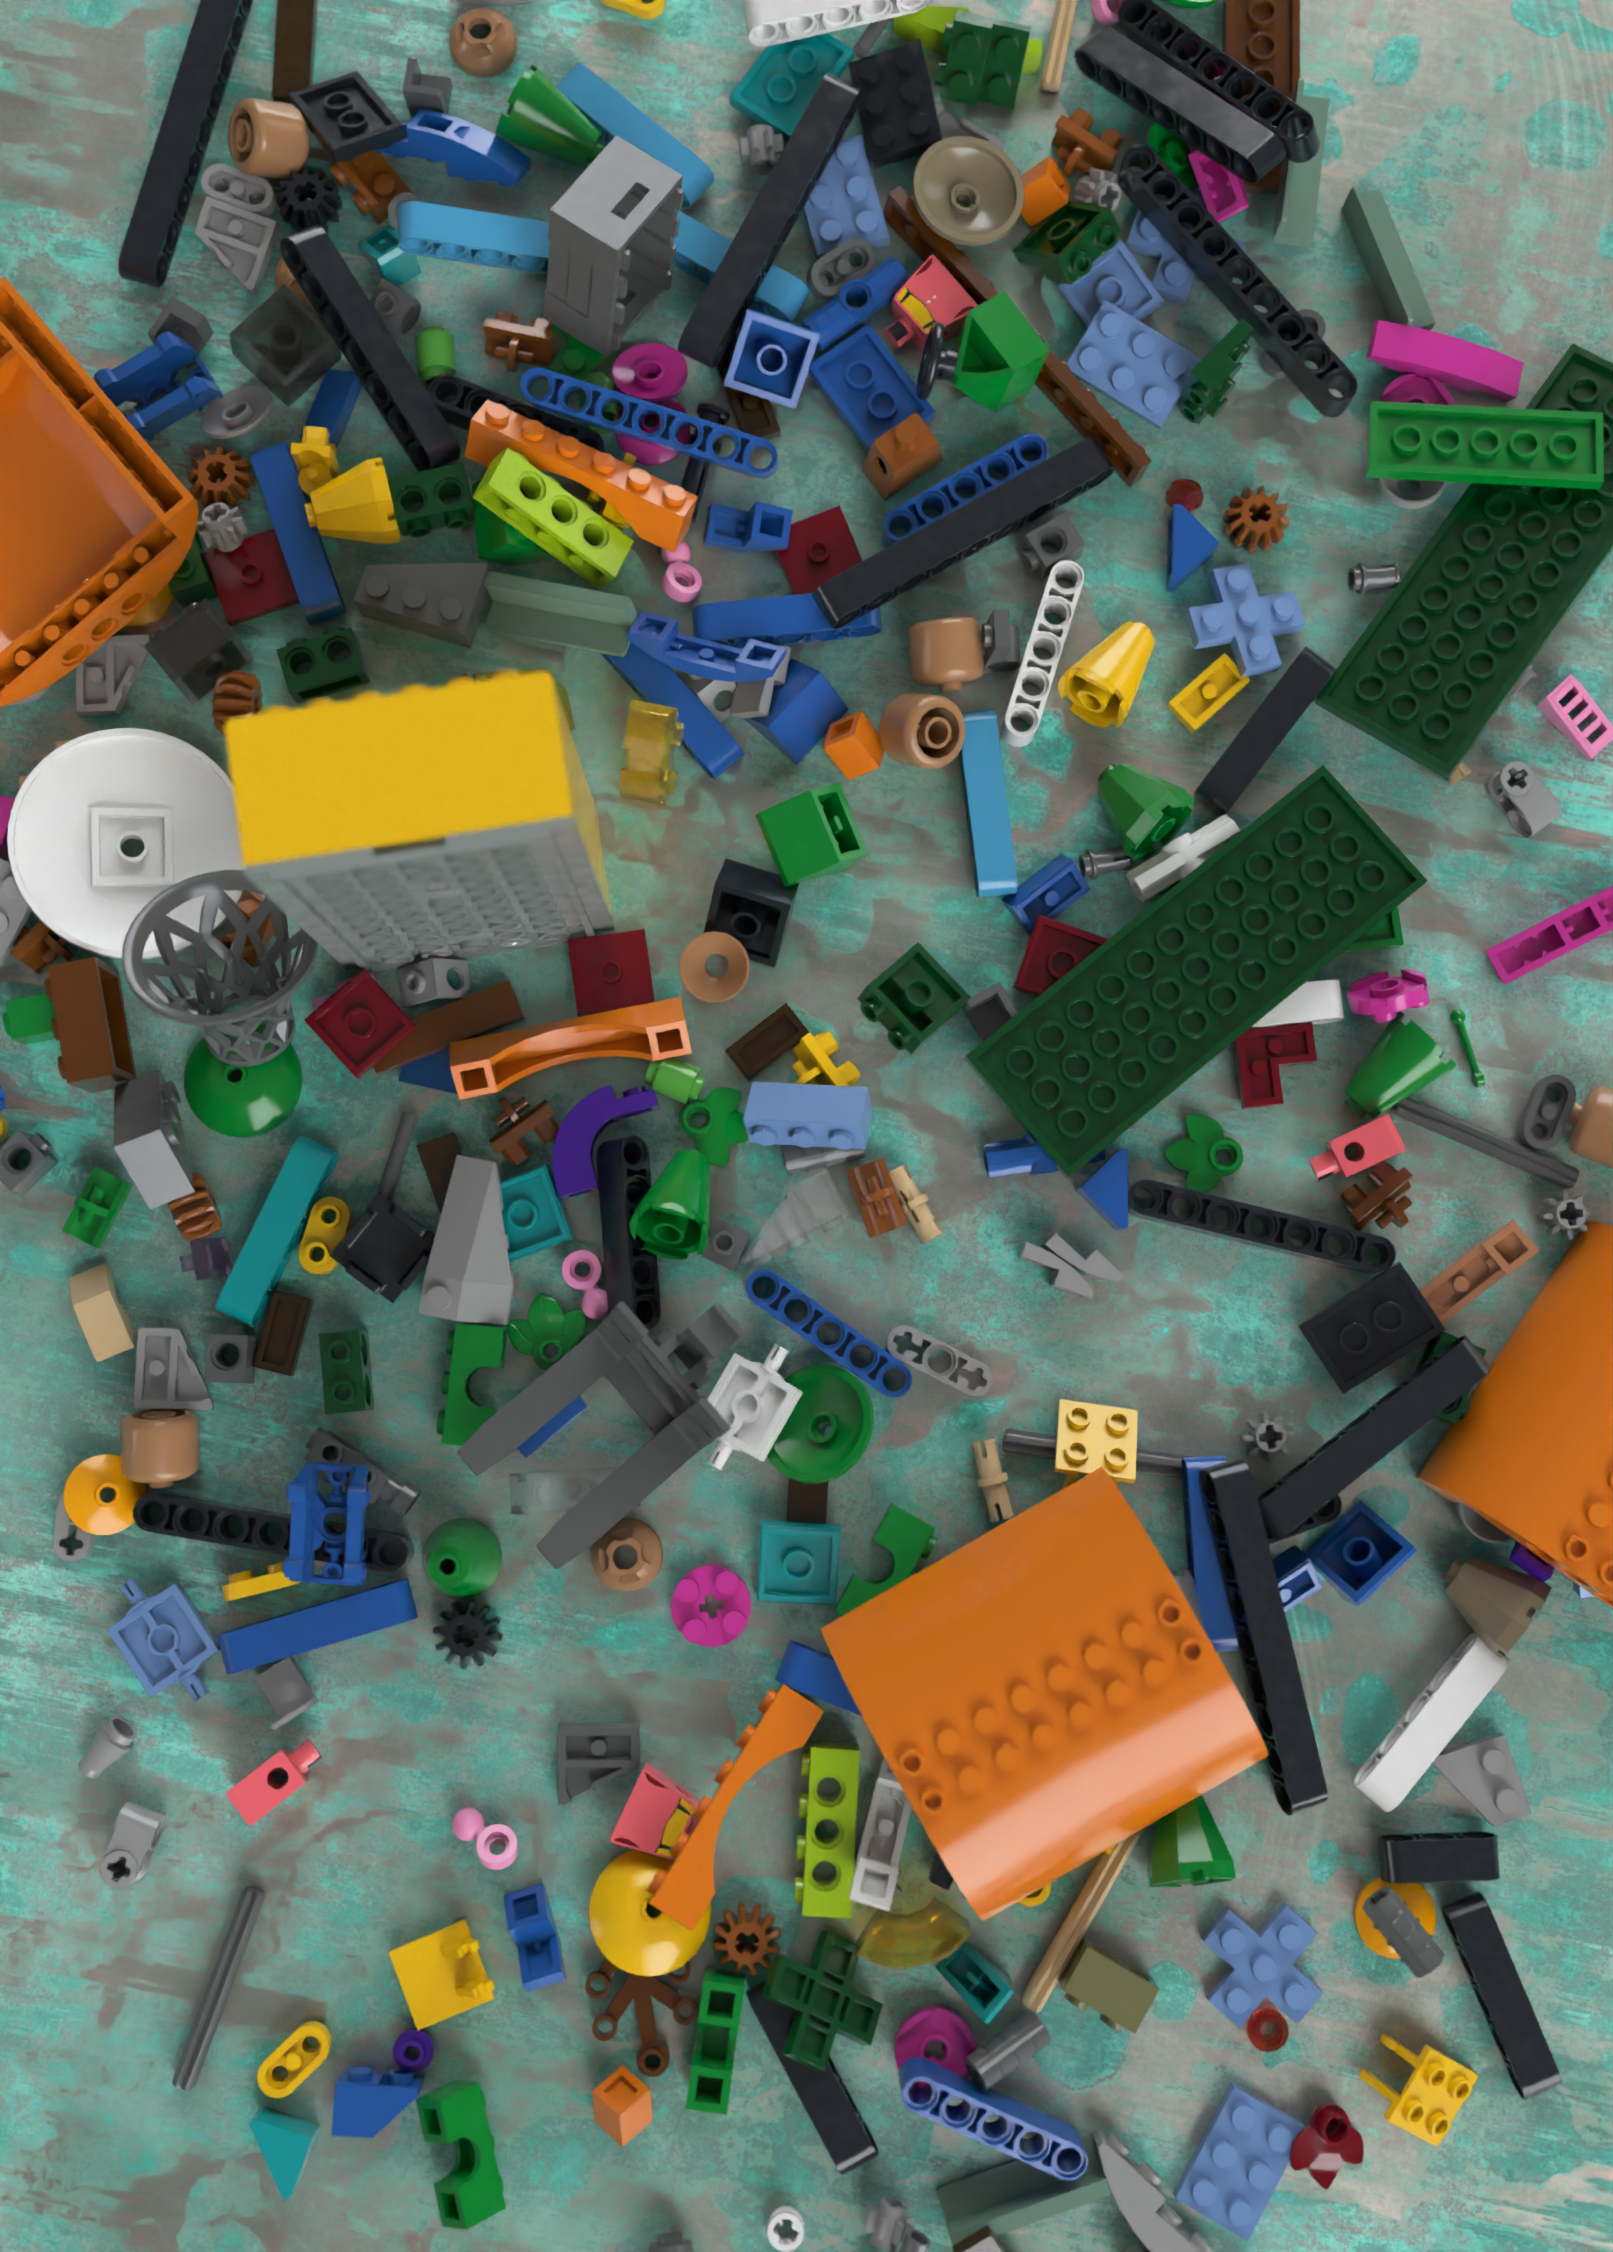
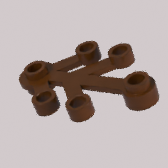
[585,1958,698,2077]

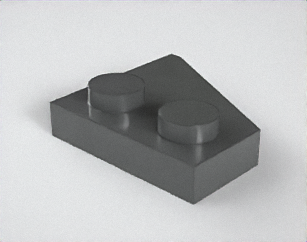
[558,1723,640,1805]

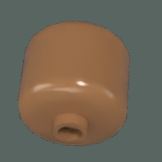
[228,98,309,179]
[907,617,984,693]
[879,692,966,769]
[1567,1085,1613,1169]
[120,1408,200,1488]

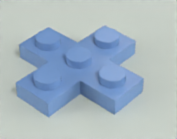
[1126,190,1245,306]
[1184,564,1305,677]
[1201,1902,1323,2028]

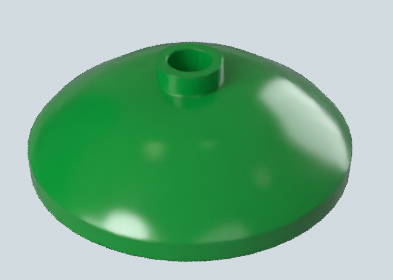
[184,1021,303,1138]
[767,1365,874,1484]

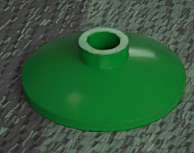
[1146,123,1199,190]

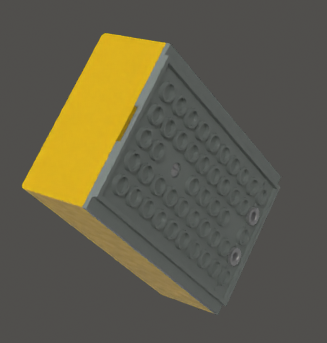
[225,671,614,973]

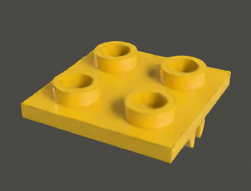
[1054,1399,1138,1488]
[388,1919,495,2031]
[1358,2032,1479,2147]

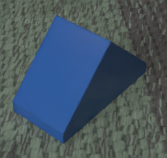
[1166,504,1219,592]
[1076,1149,1128,1230]

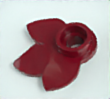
[1289,2103,1364,2189]

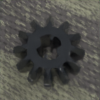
[276,165,343,234]
[433,1598,503,1669]

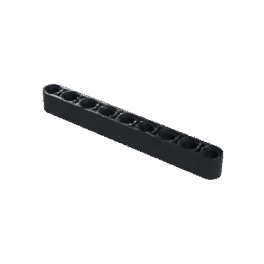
[118,0,253,288]
[678,73,863,369]
[1117,143,1358,418]
[812,436,1115,630]
[1199,1457,1328,1816]

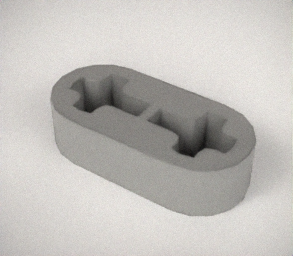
[53,1492,96,1562]

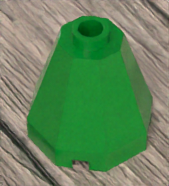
[1097,763,1195,860]
[1147,1795,1236,1888]

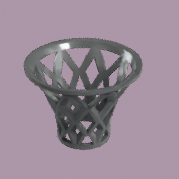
[122,870,318,1066]

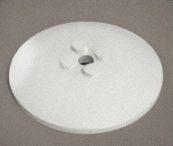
[7,728,244,959]

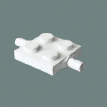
[707,1343,803,1471]

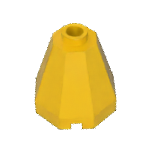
[304,457,401,545]

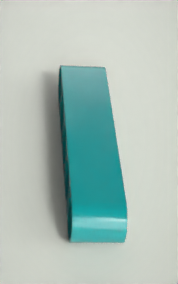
[216,1135,339,1327]

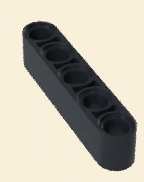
[429,374,606,453]
[1194,646,1336,815]
[597,1135,661,1330]
[1441,1891,1562,2100]
[746,1980,879,2176]

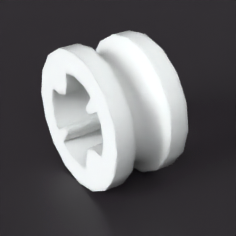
[767,2206,804,2252]

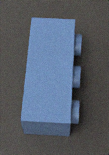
[743,1082,873,1150]

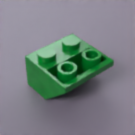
[471,479,559,565]
[755,783,869,887]

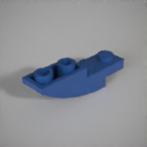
[376,109,531,186]

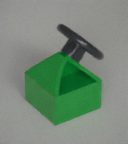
[916,291,1050,413]

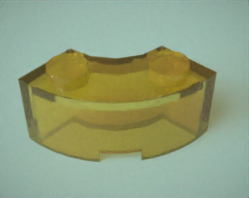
[620,699,685,806]
[856,1897,972,1969]

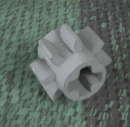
[739,124,784,175]
[1074,168,1121,211]
[197,503,249,552]
[1537,1190,1592,1240]
[1240,1411,1294,1462]
[863,2196,916,2252]

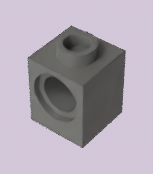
[1021,512,1085,580]
[0,1130,58,1195]
[699,1217,751,1272]
[204,1326,257,1384]

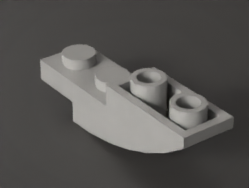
[1093,2128,1214,2252]

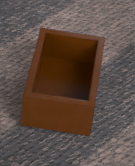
[45,957,137,1093]

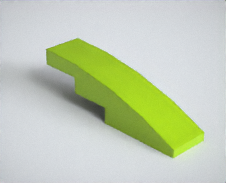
[893,5,1043,75]

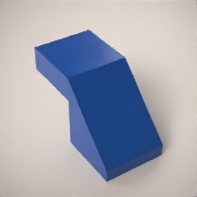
[703,502,793,553]
[504,1883,566,1992]

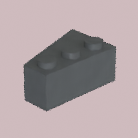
[354,562,491,649]
[113,1070,195,1209]

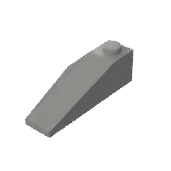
[418,1155,515,1325]

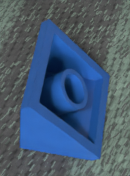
[723,308,820,409]
[744,659,848,766]
[1304,1501,1417,1606]

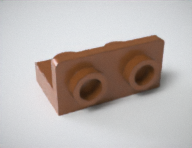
[327,150,412,225]

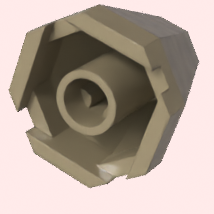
[1443,1556,1552,1658]

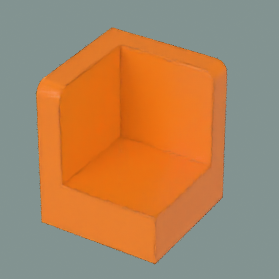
[1021,156,1071,227]
[823,710,884,780]
[592,2065,653,2147]

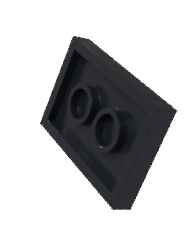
[849,39,943,170]
[289,71,406,163]
[1298,1261,1446,1394]

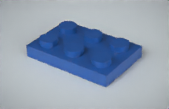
[808,324,935,453]

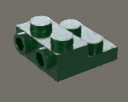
[935,11,1031,109]
[1012,200,1122,285]
[1177,318,1254,424]
[858,942,971,1055]

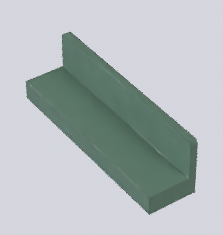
[1272,78,1330,248]
[1342,185,1436,330]
[483,571,639,657]
[937,2133,1112,2245]

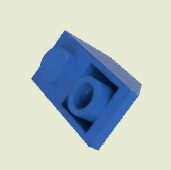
[331,2066,425,2138]

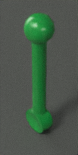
[1450,1009,1485,1088]

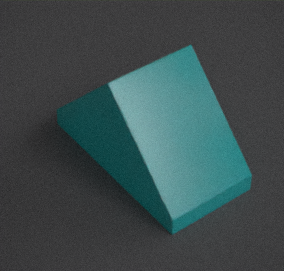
[357,224,421,287]
[935,1936,1015,2024]
[249,2106,320,2201]

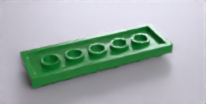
[1366,401,1604,490]

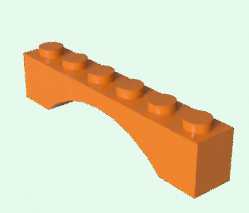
[464,399,698,553]
[450,997,692,1100]
[646,1684,824,1931]

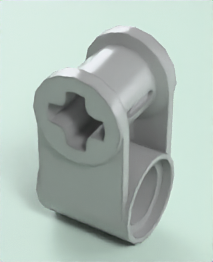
[1486,761,1562,838]
[100,1802,167,1889]

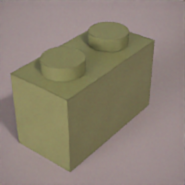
[1059,1937,1159,2034]

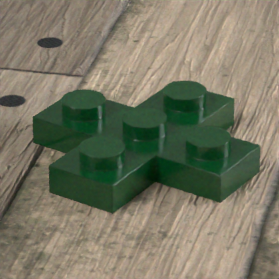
[761,1931,883,2071]

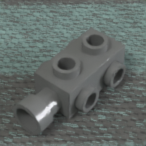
[304,1427,422,1517]

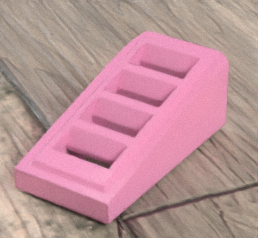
[1536,674,1613,761]

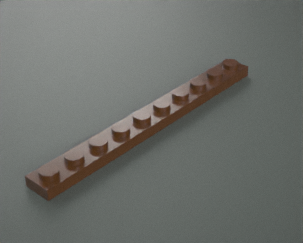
[883,185,1151,487]

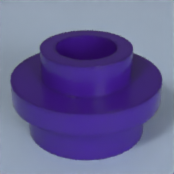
[393,2028,435,2073]

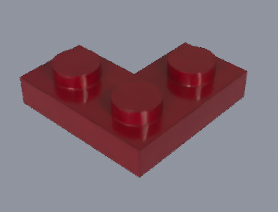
[1233,1022,1317,1110]

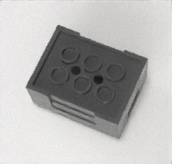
[542,135,684,357]

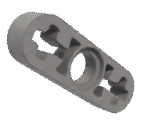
[886,1325,993,1397]

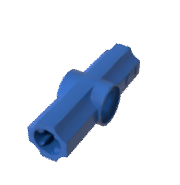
[801,257,909,352]
[983,1134,1105,1179]

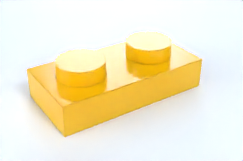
[1166,653,1251,734]

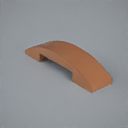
[1419,1219,1540,1326]

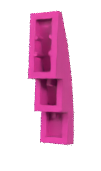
[1188,144,1249,223]
[1367,320,1524,402]
[1485,886,1613,985]

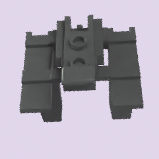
[458,1300,743,1569]

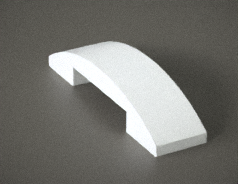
[849,1755,912,1911]

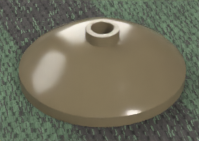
[912,136,1024,246]

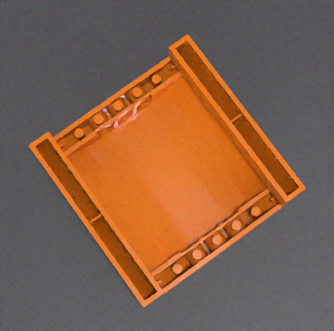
[0,277,199,707]
[1415,1220,1613,1609]
[821,1467,1268,1921]

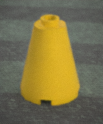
[1058,622,1155,729]

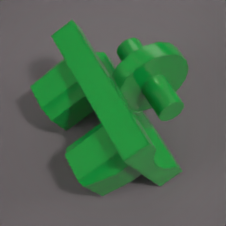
[62,1167,133,1249]

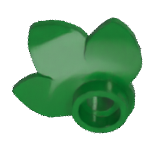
[679,1087,749,1166]
[1164,1114,1243,1192]
[507,1293,587,1371]

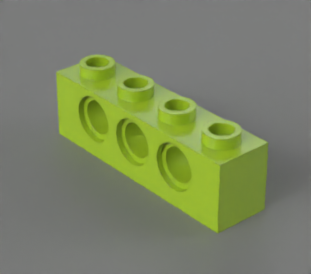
[472,447,634,589]
[794,1741,860,1919]

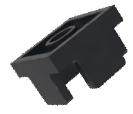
[329,1192,435,1303]

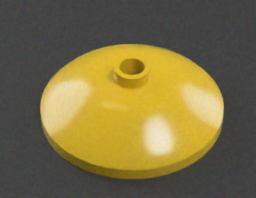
[588,1849,711,1976]

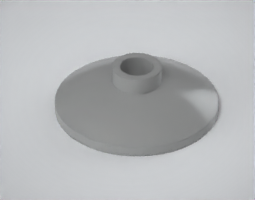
[201,385,273,439]

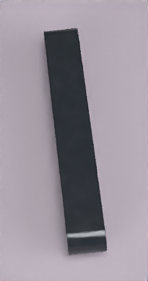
[1118,0,1320,163]
[1074,26,1286,185]
[280,225,461,472]
[1128,1180,1396,1274]
[1257,1335,1492,1540]
[133,1493,414,1572]

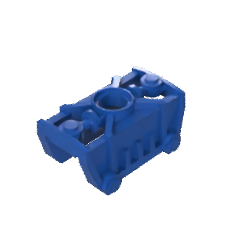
[94,332,224,442]
[282,1462,371,1587]

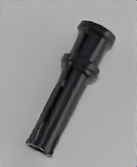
[680,403,730,523]

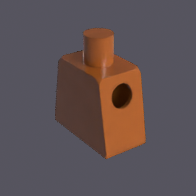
[863,413,943,501]

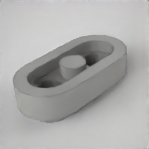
[201,163,277,218]

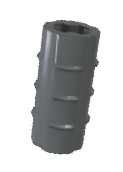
[781,1145,865,1176]
[1362,1886,1444,1978]
[964,2011,1051,2092]

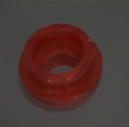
[1165,479,1204,512]
[1247,2008,1289,2052]

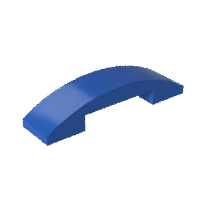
[627,611,786,682]

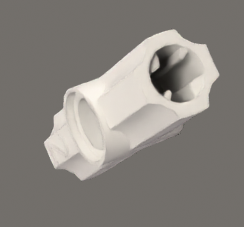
[1126,814,1240,903]

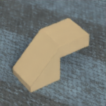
[69,1263,135,1362]

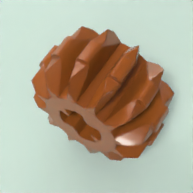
[187,444,255,508]
[1223,485,1289,554]
[211,670,263,735]
[168,1172,222,1242]
[713,1902,782,1976]

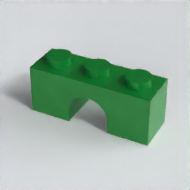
[436,1323,508,1446]
[834,1503,938,1616]
[685,1967,746,2115]
[416,2080,506,2230]

